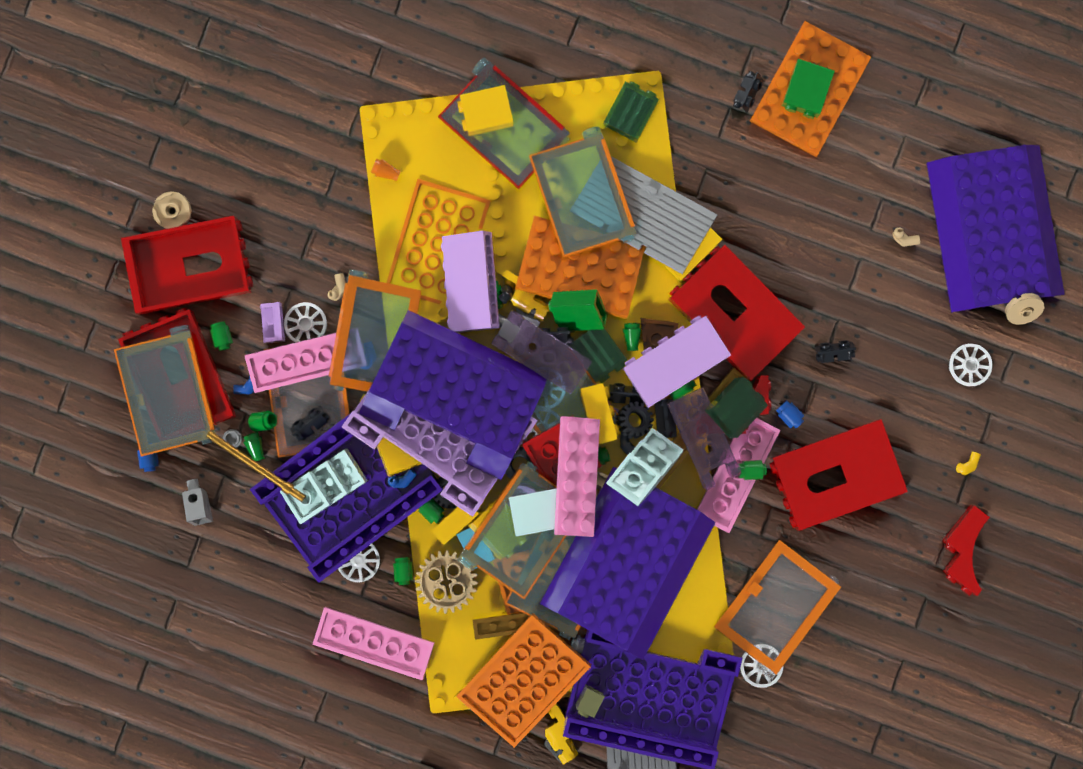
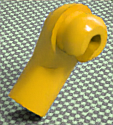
[956,451,981,475]

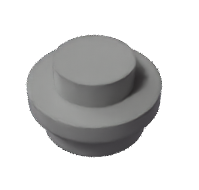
[223,429,242,448]
[570,635,585,653]

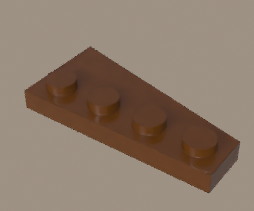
[640,318,679,399]

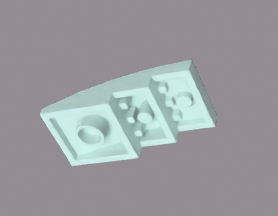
[606,428,684,506]
[280,449,368,524]
[509,488,557,536]

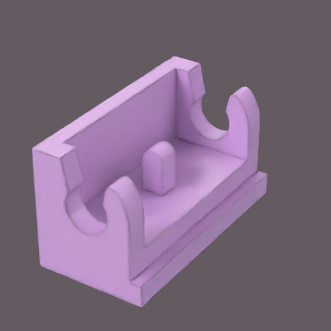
[260,302,285,343]

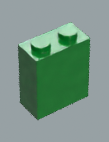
[781,59,835,119]
[548,289,608,331]

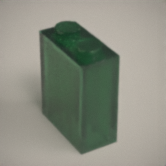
[603,81,659,143]
[569,329,627,383]
[705,377,768,439]

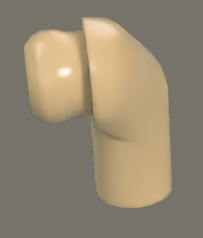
[893,228,920,247]
[328,273,345,301]

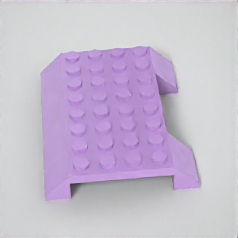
[342,387,538,517]

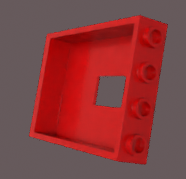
[121,216,254,315]
[668,245,805,381]
[118,308,236,442]
[769,419,908,531]

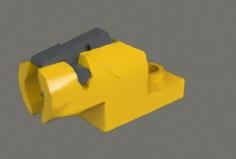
[502,270,549,323]
[544,703,578,764]

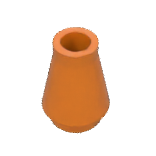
[371,158,400,181]

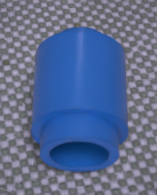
[776,400,804,429]
[137,443,159,472]

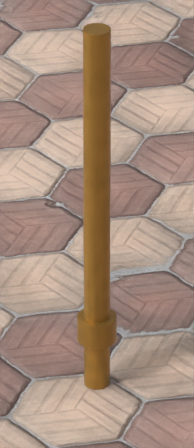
[206,430,306,502]

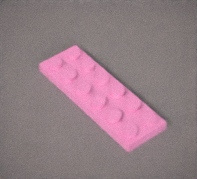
[245,327,367,393]
[697,415,780,533]
[554,416,600,537]
[313,607,435,680]

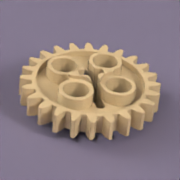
[415,550,478,614]

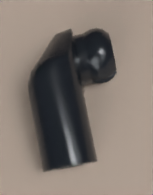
[499,285,514,304]
[620,431,636,455]

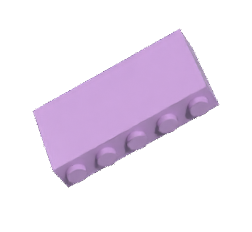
[441,231,500,333]
[623,315,731,408]

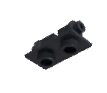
[733,71,763,113]
[533,327,575,348]
[814,340,856,363]
[608,383,645,404]
[654,399,677,438]
[290,405,330,442]

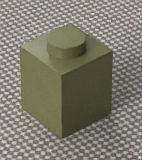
[575,684,605,718]

